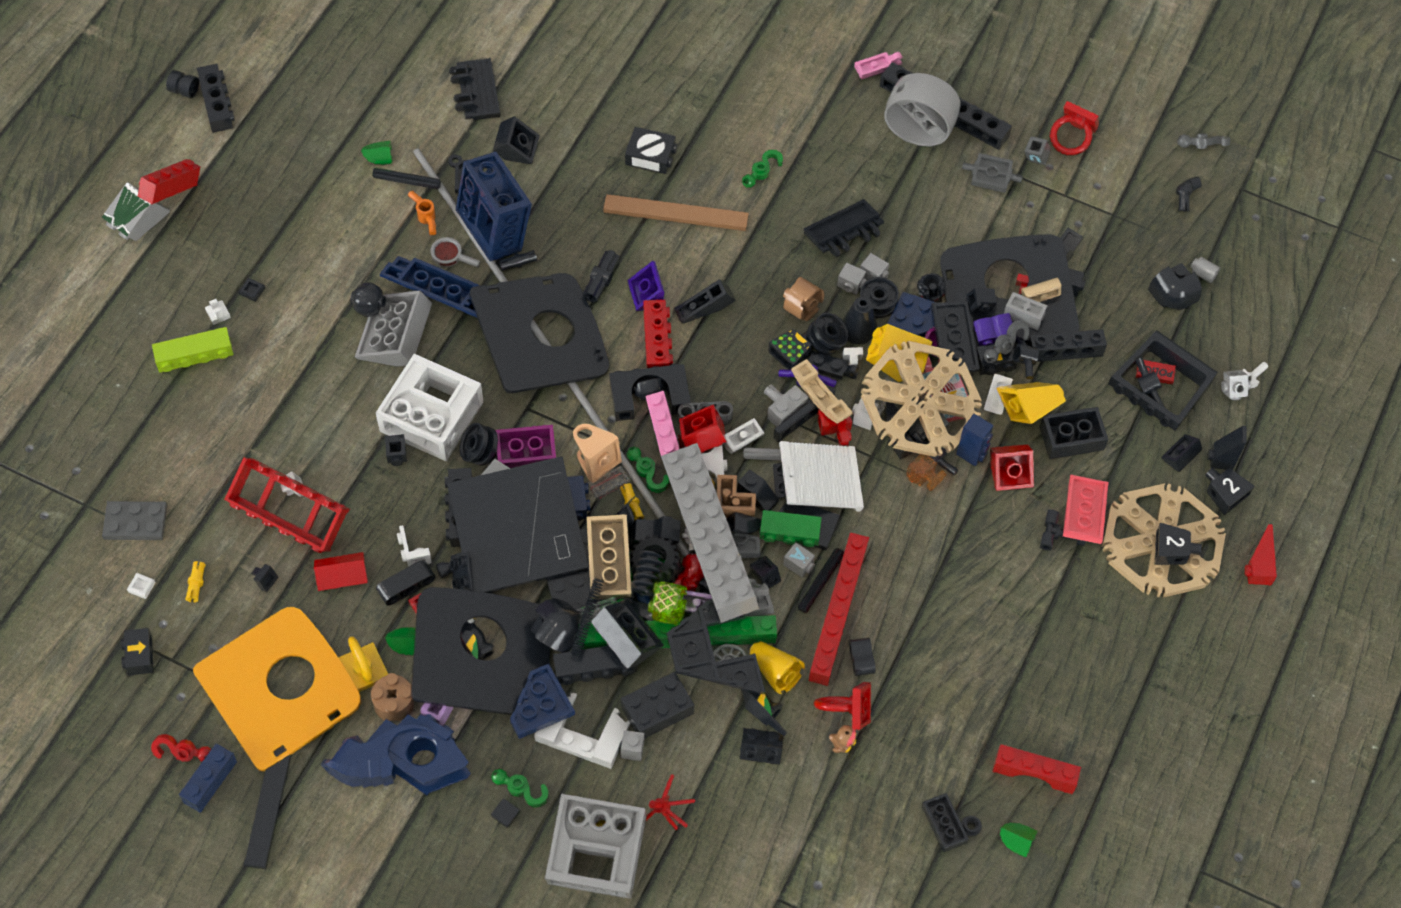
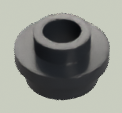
[961,816,982,837]

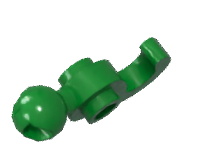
[742,149,783,188]
[626,446,669,493]
[491,769,549,808]

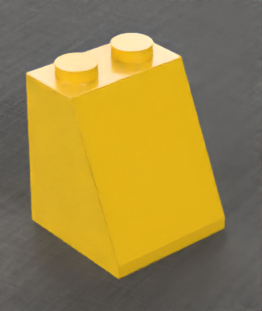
[866,324,932,383]
[996,382,1066,424]

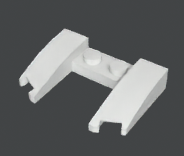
[535,693,630,769]

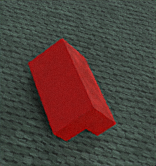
[314,552,368,591]

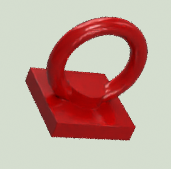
[1050,101,1099,155]
[813,682,871,730]

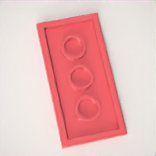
[1063,475,1108,544]

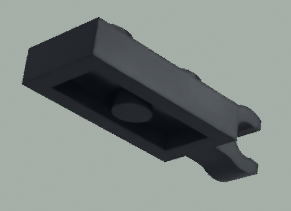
[809,351,859,380]

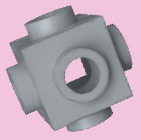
[1221,370,1250,400]

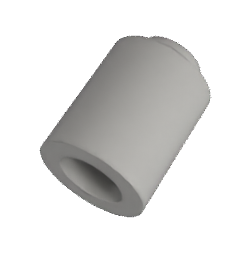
[1191,257,1220,283]

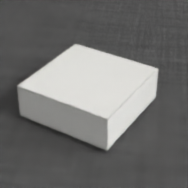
[127,573,156,599]

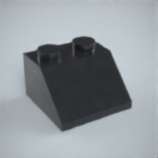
[492,116,540,164]

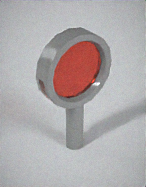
[431,237,480,268]

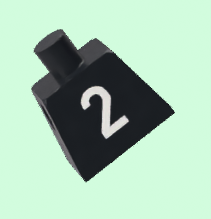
[1205,468,1255,515]
[1154,523,1202,565]

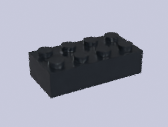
[922,793,969,853]

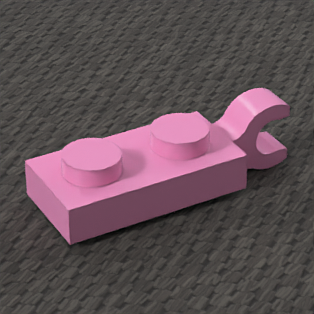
[855,52,902,80]

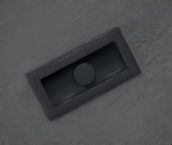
[1161,434,1202,472]

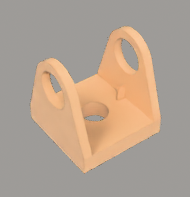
[573,424,622,483]

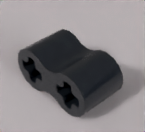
[849,637,876,676]

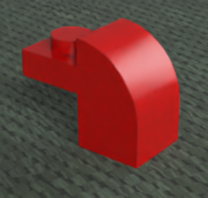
[817,410,852,447]

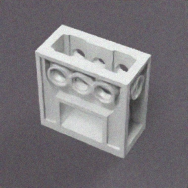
[376,354,483,462]

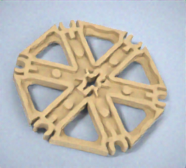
[861,341,982,457]
[1102,483,1226,598]

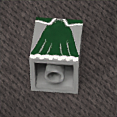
[102,182,170,241]

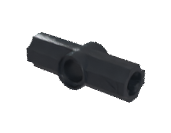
[583,250,620,303]

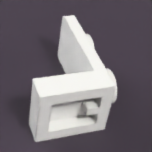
[984,374,1013,415]
[397,525,432,567]

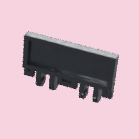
[449,58,500,120]
[803,199,884,257]

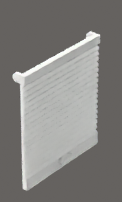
[779,441,864,512]

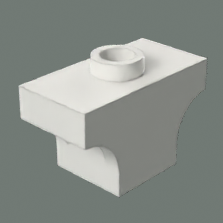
[701,445,727,487]

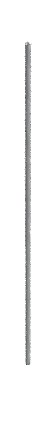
[413,148,691,558]

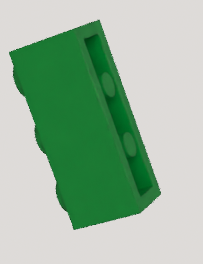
[760,510,822,547]

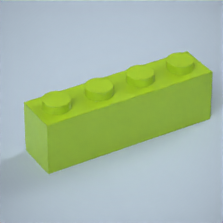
[152,327,234,373]

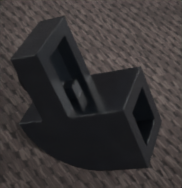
[1060,227,1083,263]

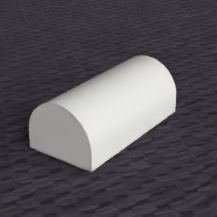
[723,418,765,454]

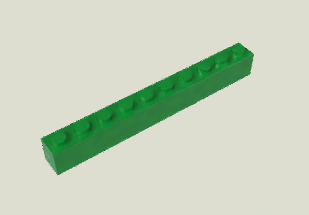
[578,615,777,650]

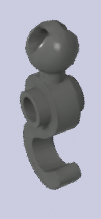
[1177,133,1231,149]
[984,321,1029,363]

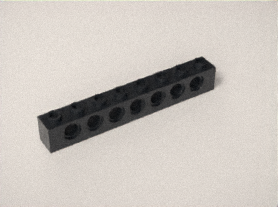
[880,62,1012,150]

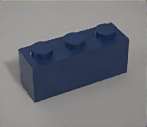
[956,413,994,466]
[179,743,237,813]

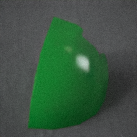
[361,140,393,165]
[385,627,415,655]
[1000,823,1038,857]

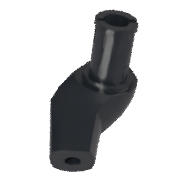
[1176,176,1202,212]

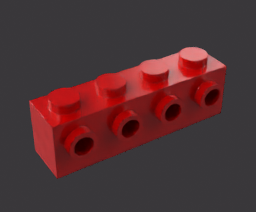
[137,159,201,204]
[643,300,673,368]

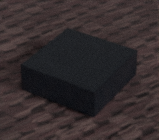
[239,278,265,302]
[491,798,520,828]

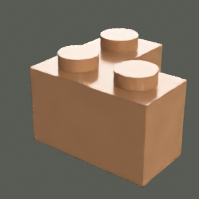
[716,475,756,518]

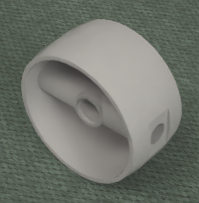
[884,73,960,146]

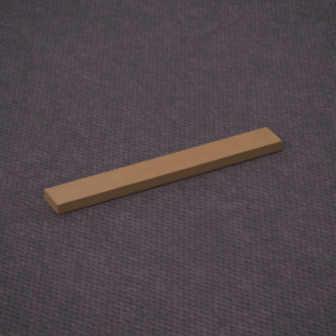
[604,194,749,231]

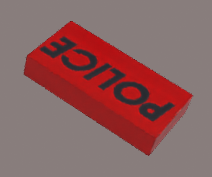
[1135,360,1176,385]

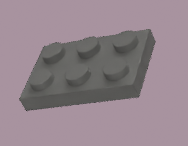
[102,501,167,540]

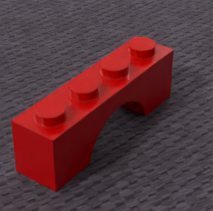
[992,744,1081,794]

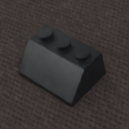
[591,599,664,669]

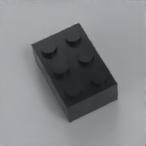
[1039,407,1108,459]
[621,672,694,739]

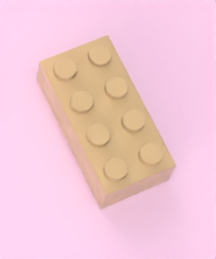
[587,515,631,599]

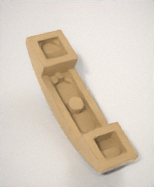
[791,359,853,424]

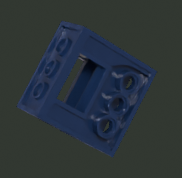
[455,152,532,262]

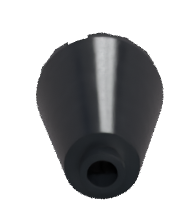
[843,297,878,344]

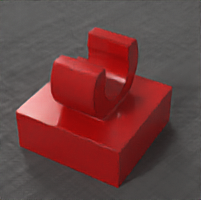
[1015,273,1029,295]

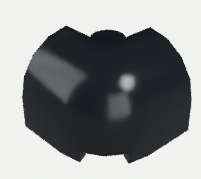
[1148,263,1202,311]
[531,598,581,653]

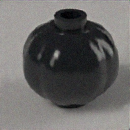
[350,282,386,317]

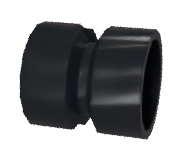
[166,70,199,99]

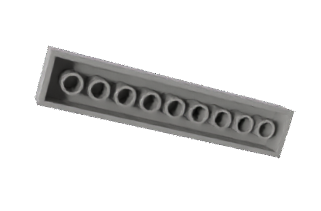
[661,443,759,623]

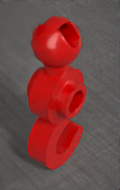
[151,734,211,762]

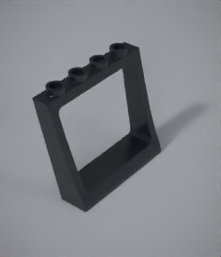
[1108,330,1218,431]

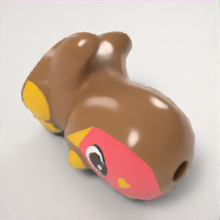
[829,725,856,753]

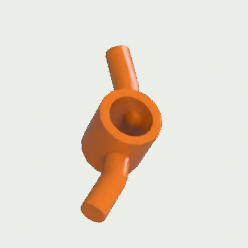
[408,190,437,235]

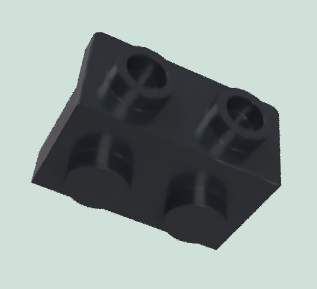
[740,728,784,764]

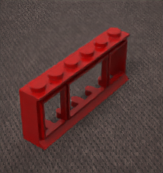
[224,457,350,553]

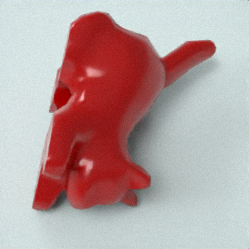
[673,554,705,592]

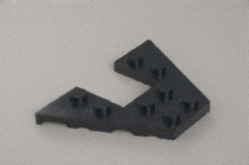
[667,599,765,694]

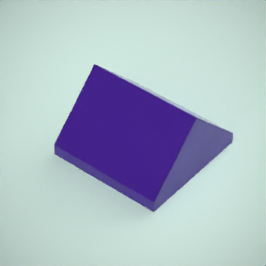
[627,261,664,311]

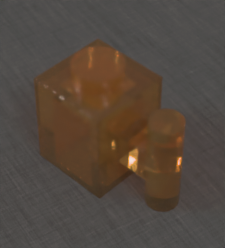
[906,454,947,491]

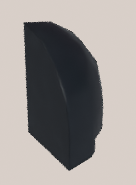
[726,512,762,534]

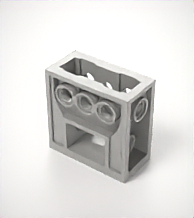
[545,794,647,899]

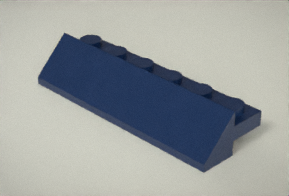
[380,256,479,317]

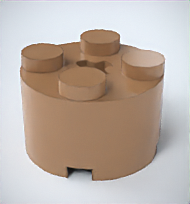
[783,277,824,321]
[371,673,414,721]

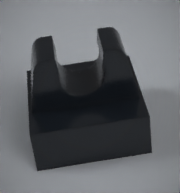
[251,564,278,592]

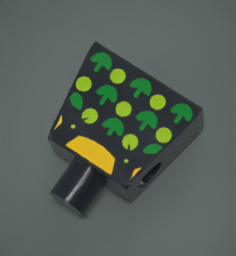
[768,329,812,370]

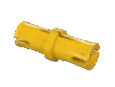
[620,483,644,522]
[185,561,206,603]

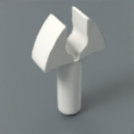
[1243,362,1268,388]

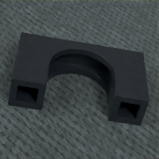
[609,364,691,421]

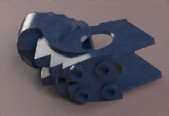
[320,714,471,796]

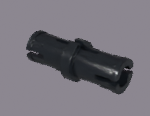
[499,250,537,271]

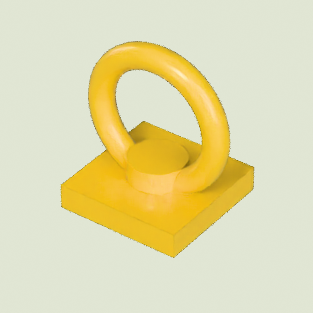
[338,636,388,692]

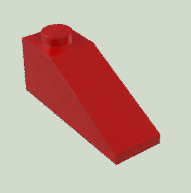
[1245,524,1277,585]

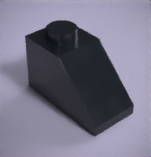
[737,469,779,512]

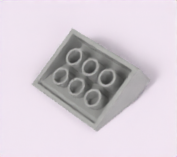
[355,291,432,366]

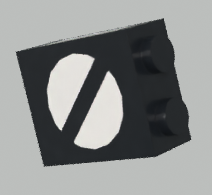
[625,127,678,174]

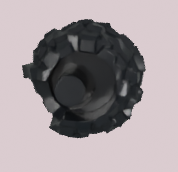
[917,273,946,301]

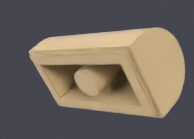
[1021,278,1062,302]

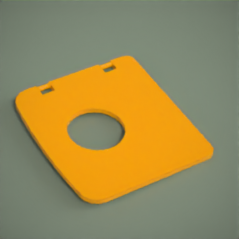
[193,607,361,771]

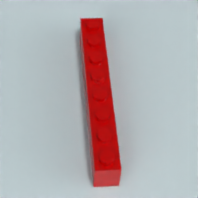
[808,532,869,686]

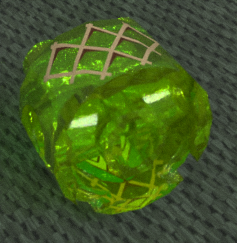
[648,581,687,626]

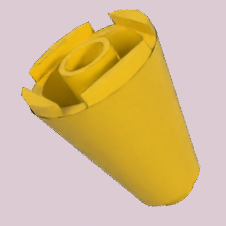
[750,641,805,694]

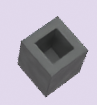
[1025,136,1051,165]

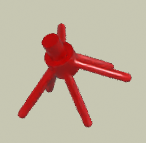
[646,774,695,830]

